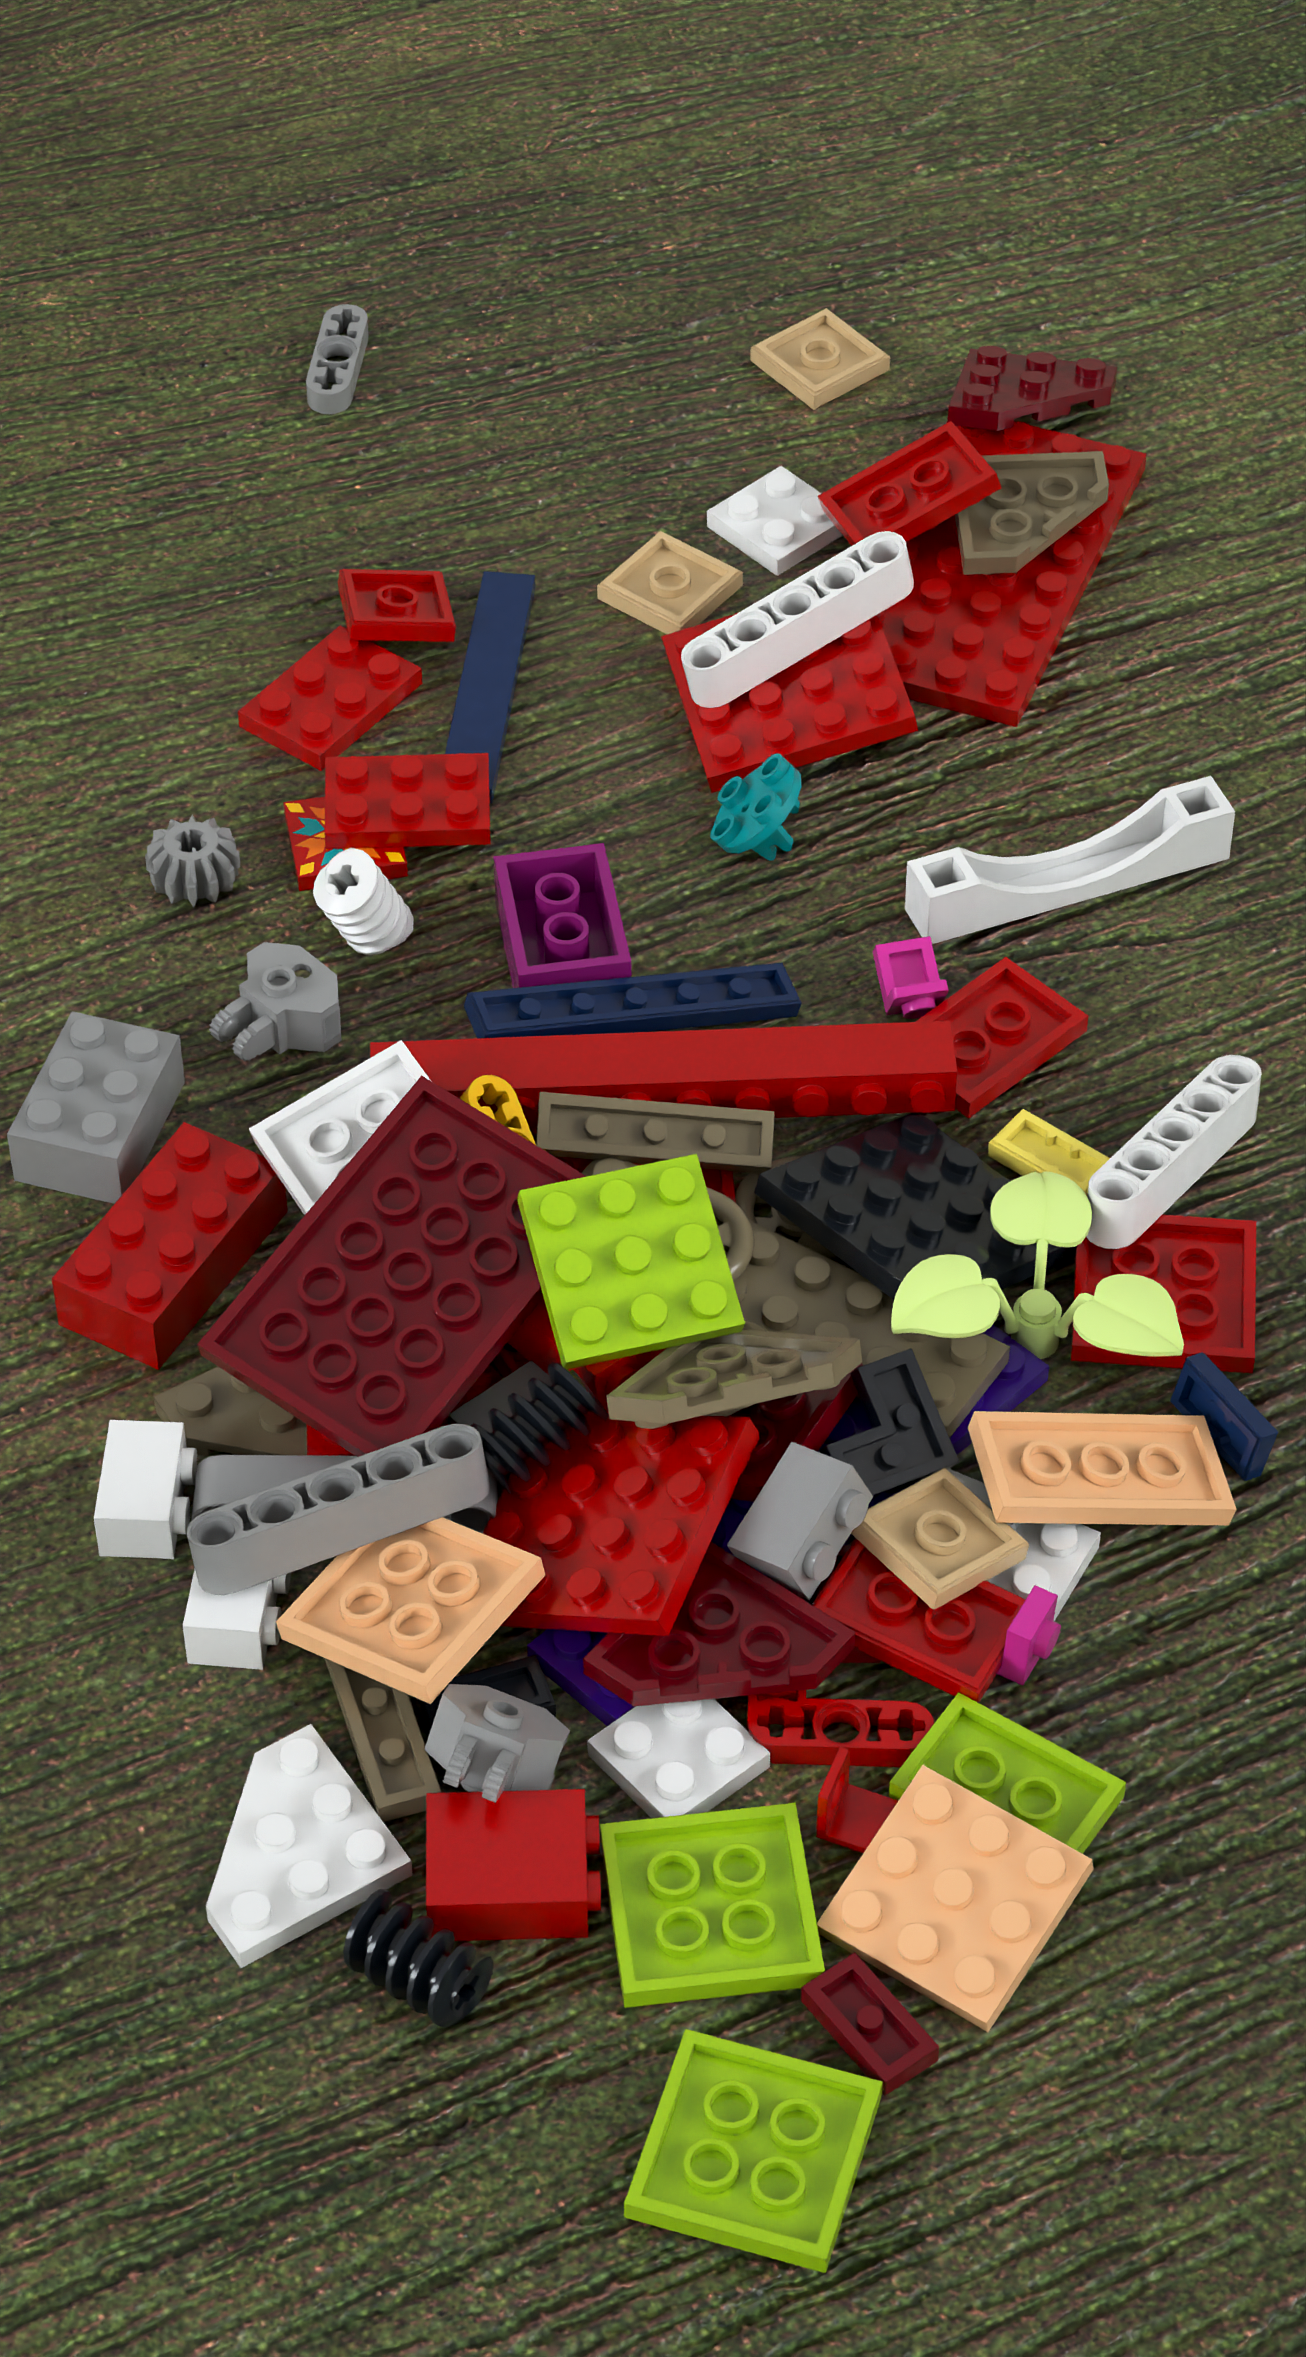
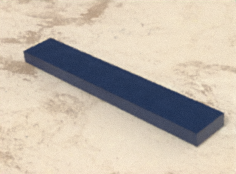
[445,571,535,804]
[464,963,802,1038]

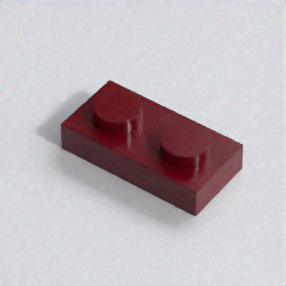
[801,1952,939,2096]

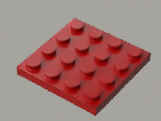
[661,612,918,793]
[482,1413,759,1636]

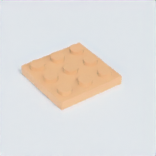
[276,1517,545,1704]
[817,1765,1094,2032]

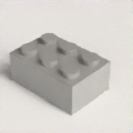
[7,1011,185,1204]

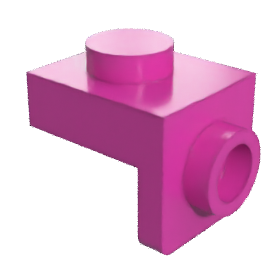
[872,936,949,1019]
[997,1585,1061,1686]

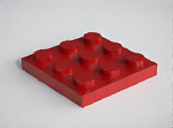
[1071,1215,1256,1373]

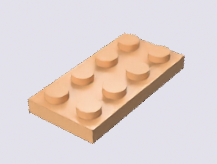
[968,1411,1237,1526]

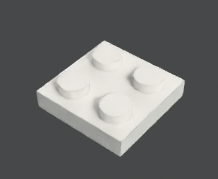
[707,466,843,576]
[587,1699,770,1818]

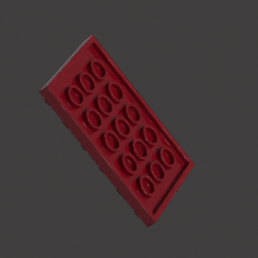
[197,1076,586,1457]

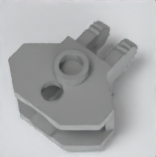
[209,942,342,1061]
[424,1684,570,1803]

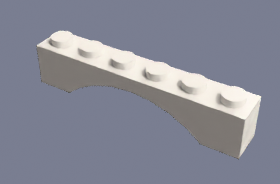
[905,776,1235,944]

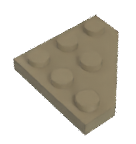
[955,451,1109,575]
[606,1330,862,1429]
[154,1366,307,1456]

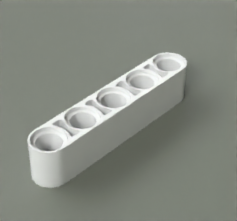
[681,531,914,708]
[1086,1055,1262,1249]

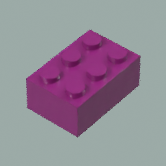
[493,843,632,988]

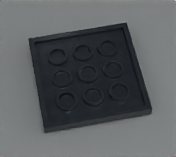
[754,1113,1076,1300]

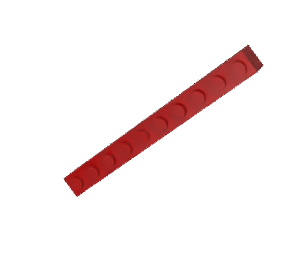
[370,1021,957,1127]

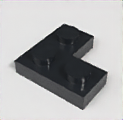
[820,1348,959,1497]

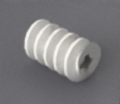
[313,847,414,955]

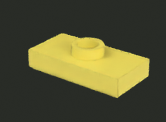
[988,1109,1110,1196]

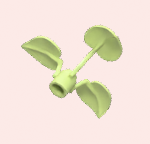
[891,1171,1184,1359]

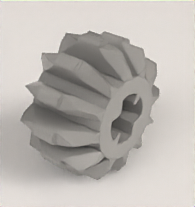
[145,814,240,908]

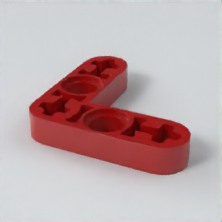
[747,1690,934,1767]

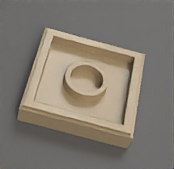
[750,308,890,410]
[597,531,743,634]
[851,1468,1029,1610]

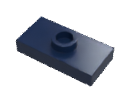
[1170,1352,1278,1481]

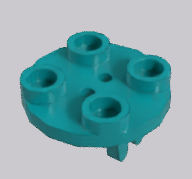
[710,754,802,861]

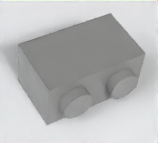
[727,1442,873,1600]

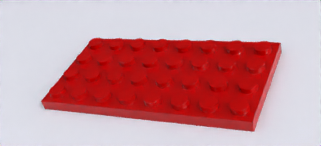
[877,421,1147,727]

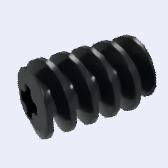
[470,1362,609,1495]
[343,1889,494,2028]

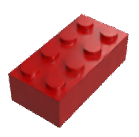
[52,1122,288,1370]

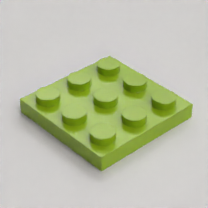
[517,1154,745,1369]
[600,1803,825,2008]
[624,2029,883,2273]

